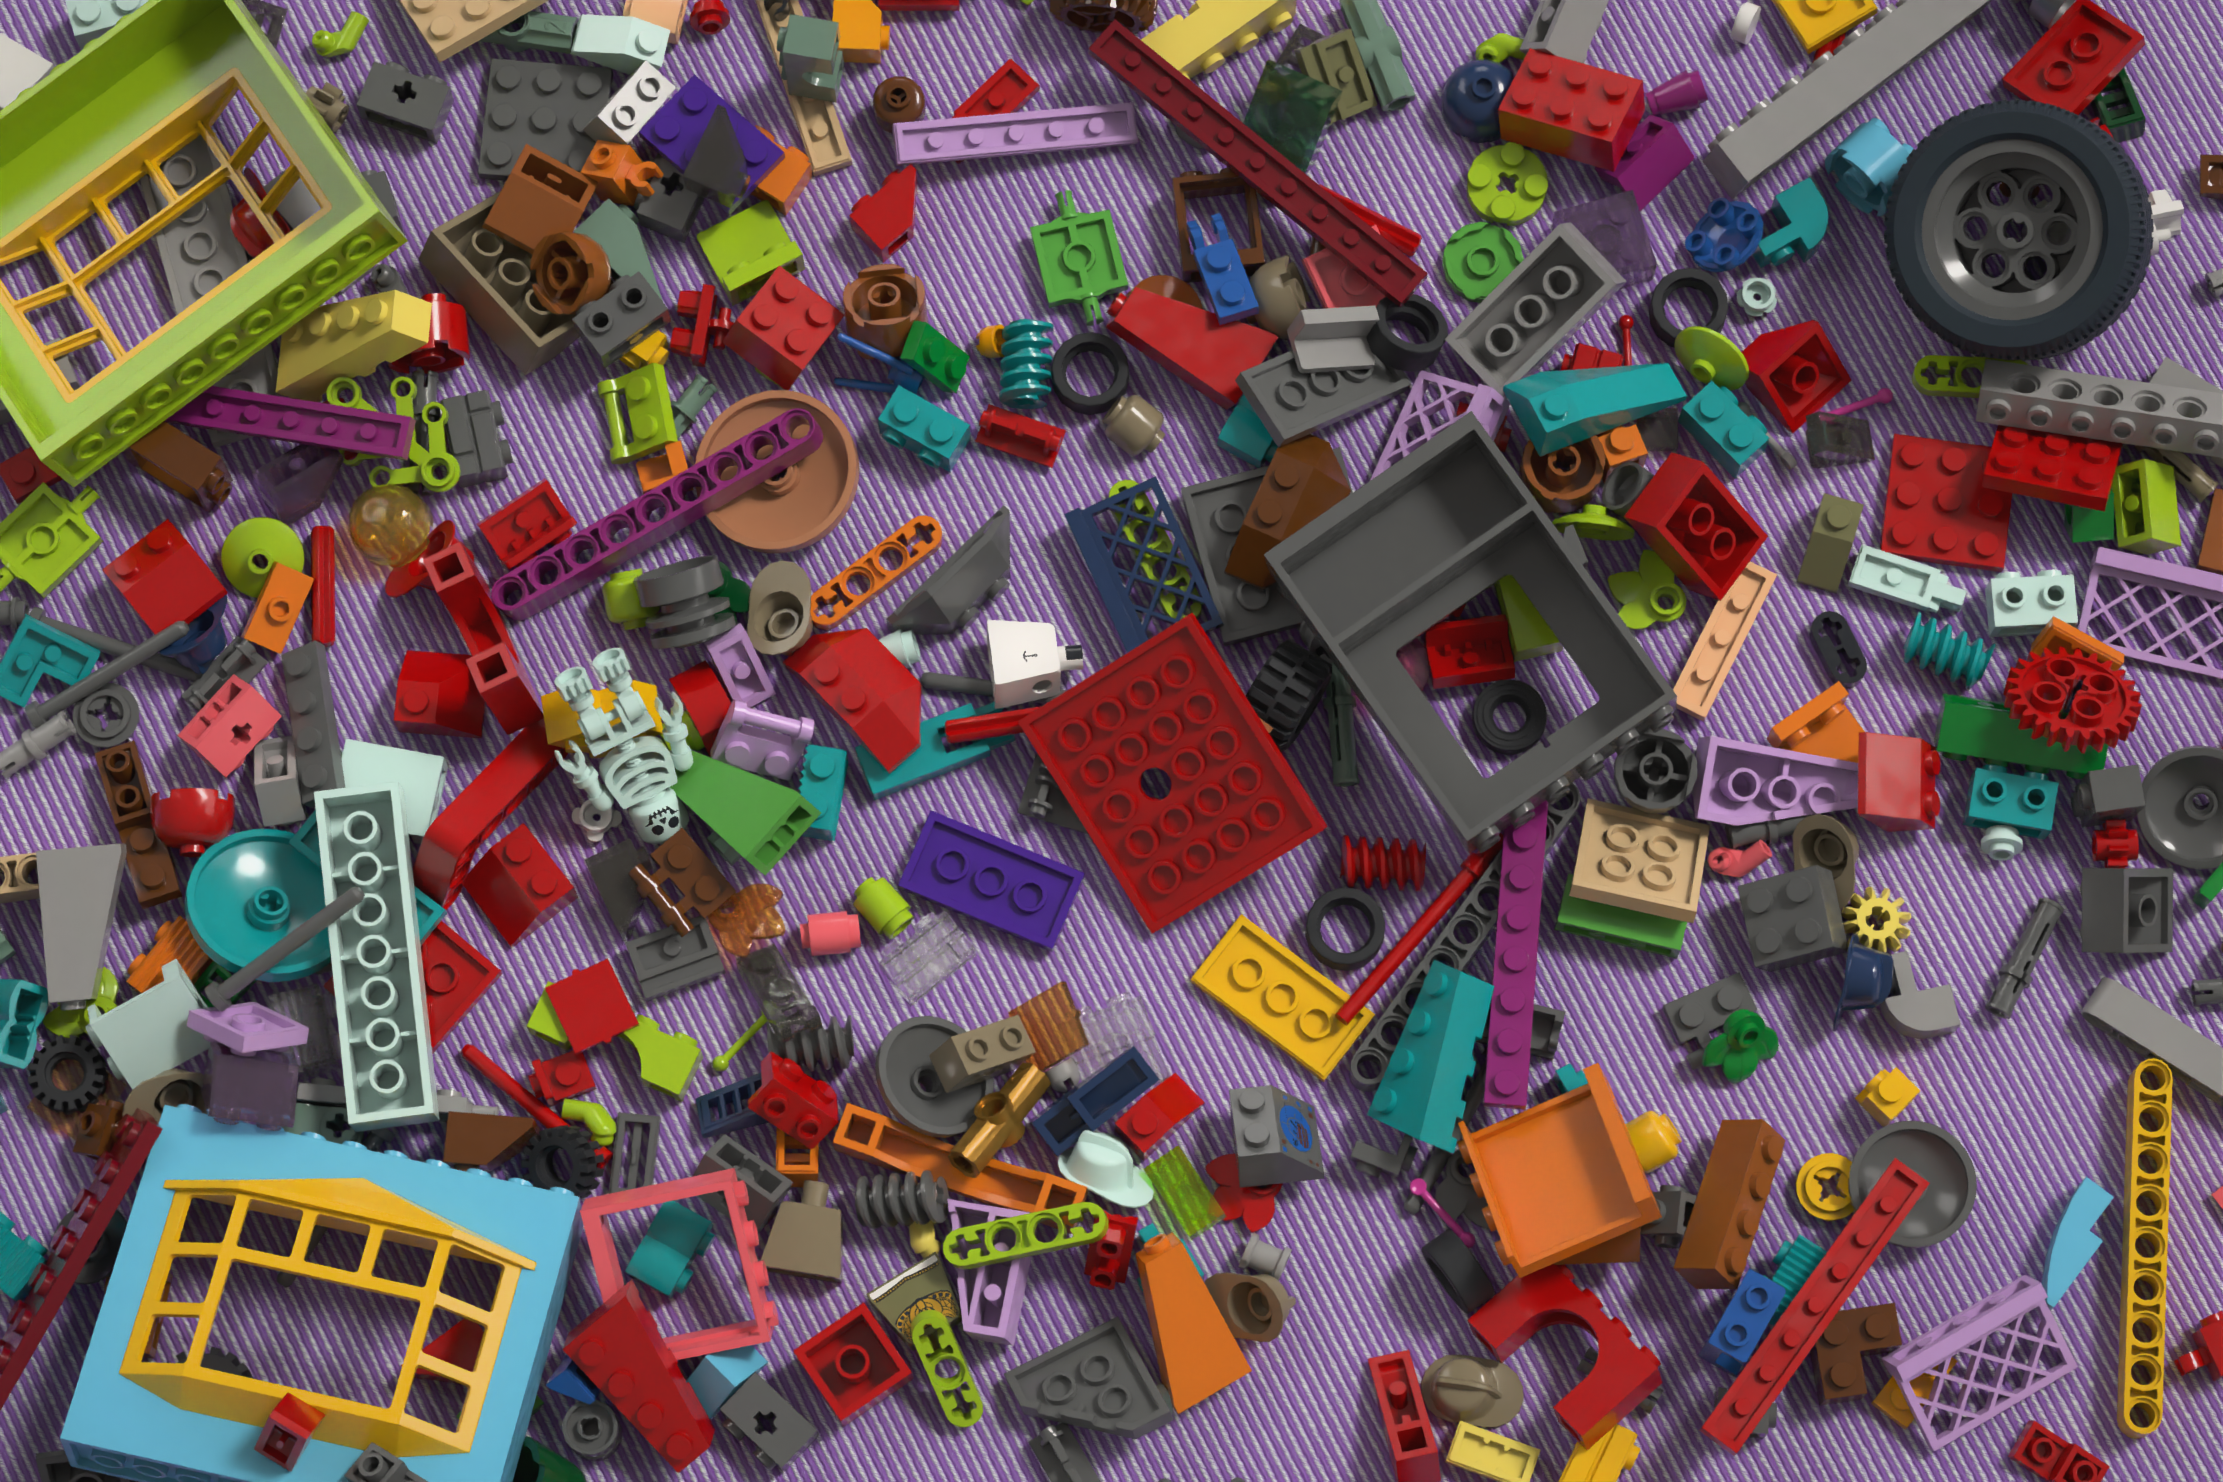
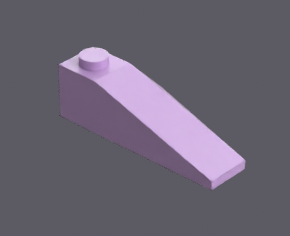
[1693,736,1858,826]

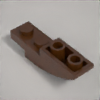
[94,740,183,909]

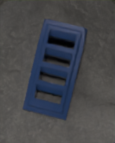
[696,1073,769,1139]

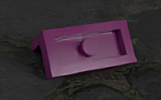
[1594,114,1694,211]

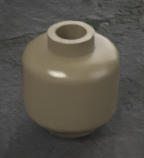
[1102,395,1165,456]

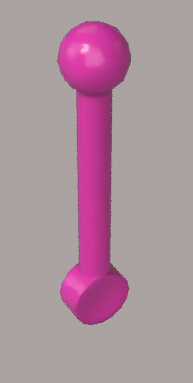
[1811,388,1893,428]
[1409,1178,1476,1248]

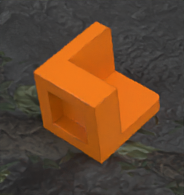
[636,440,694,494]

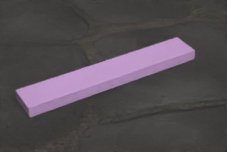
[892,102,1138,166]

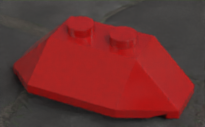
[783,628,922,774]

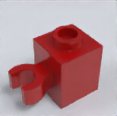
[2174,1311,2223,1381]

